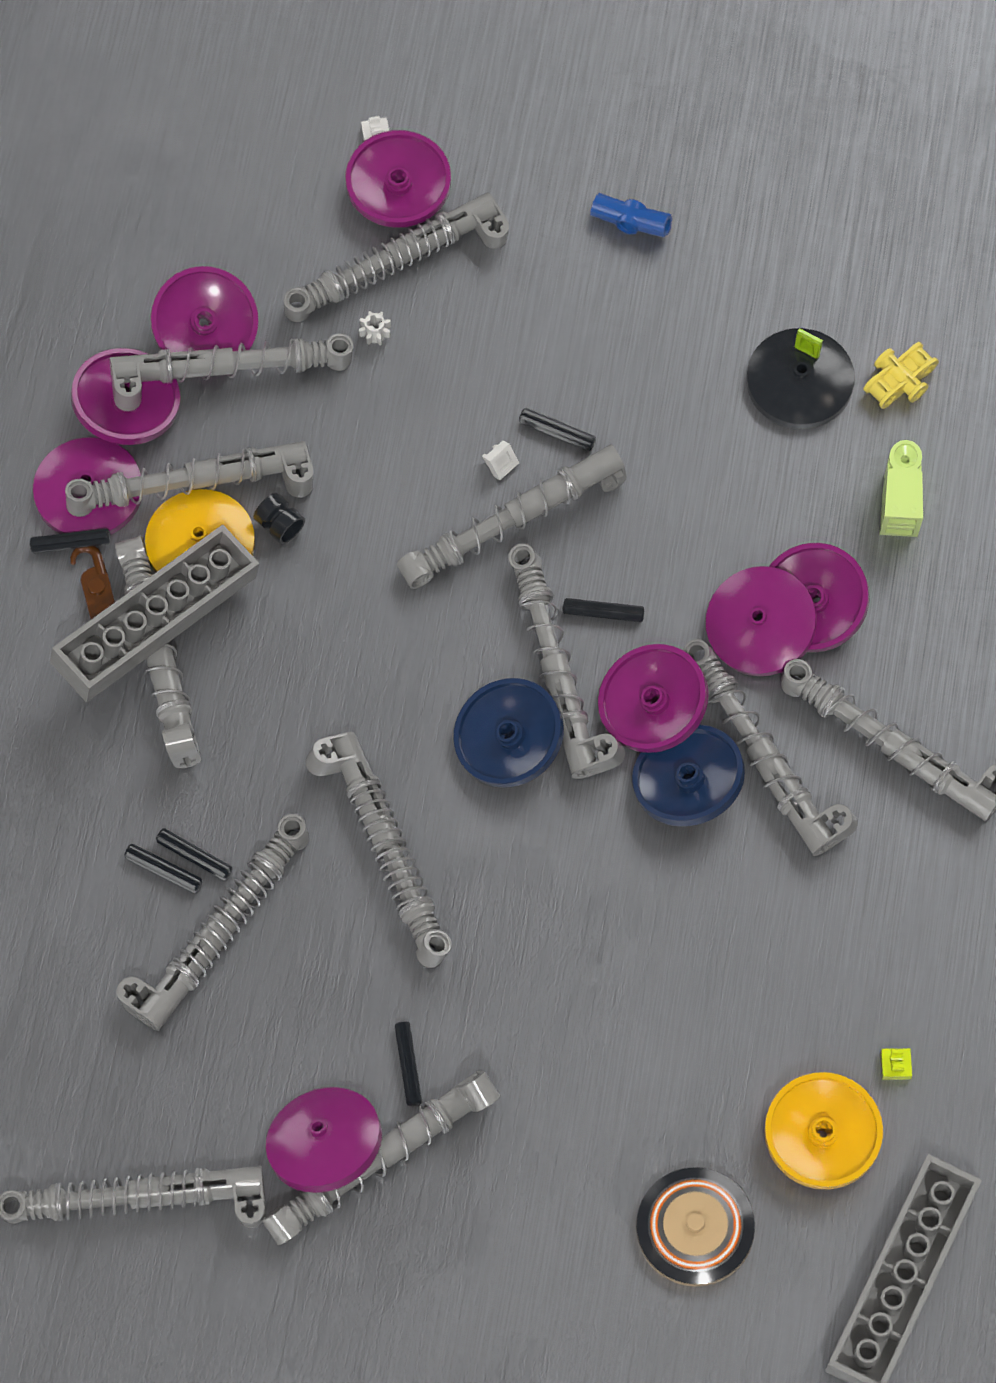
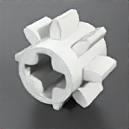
[359,311,391,345]

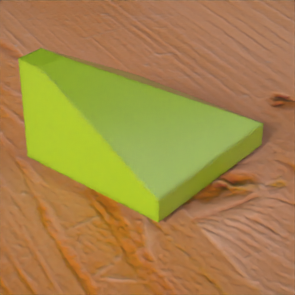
[795,328,823,359]

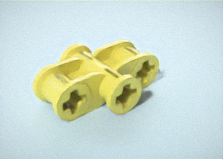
[863,342,939,409]

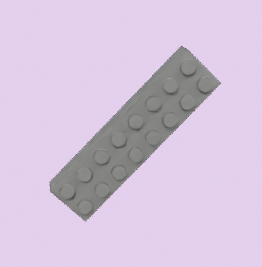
[50,524,259,703]
[825,1154,982,1383]

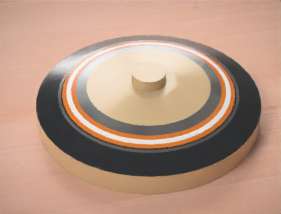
[637,1167,755,1286]

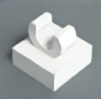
[361,116,389,141]
[482,441,519,480]

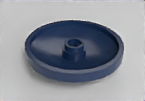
[453,678,564,788]
[632,725,745,827]

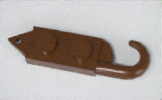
[70,546,115,619]

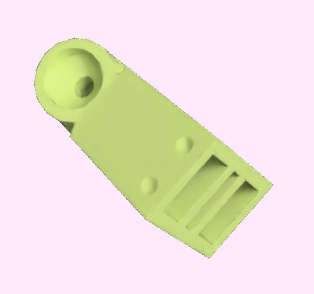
[879,440,923,537]

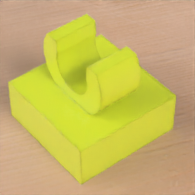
[881,1048,912,1080]

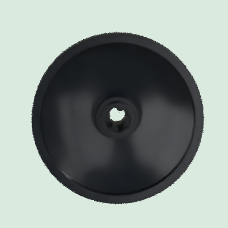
[746,328,855,429]

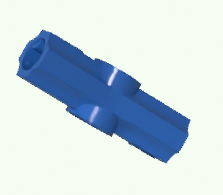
[590,193,672,237]

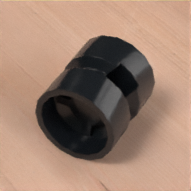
[253,493,305,544]

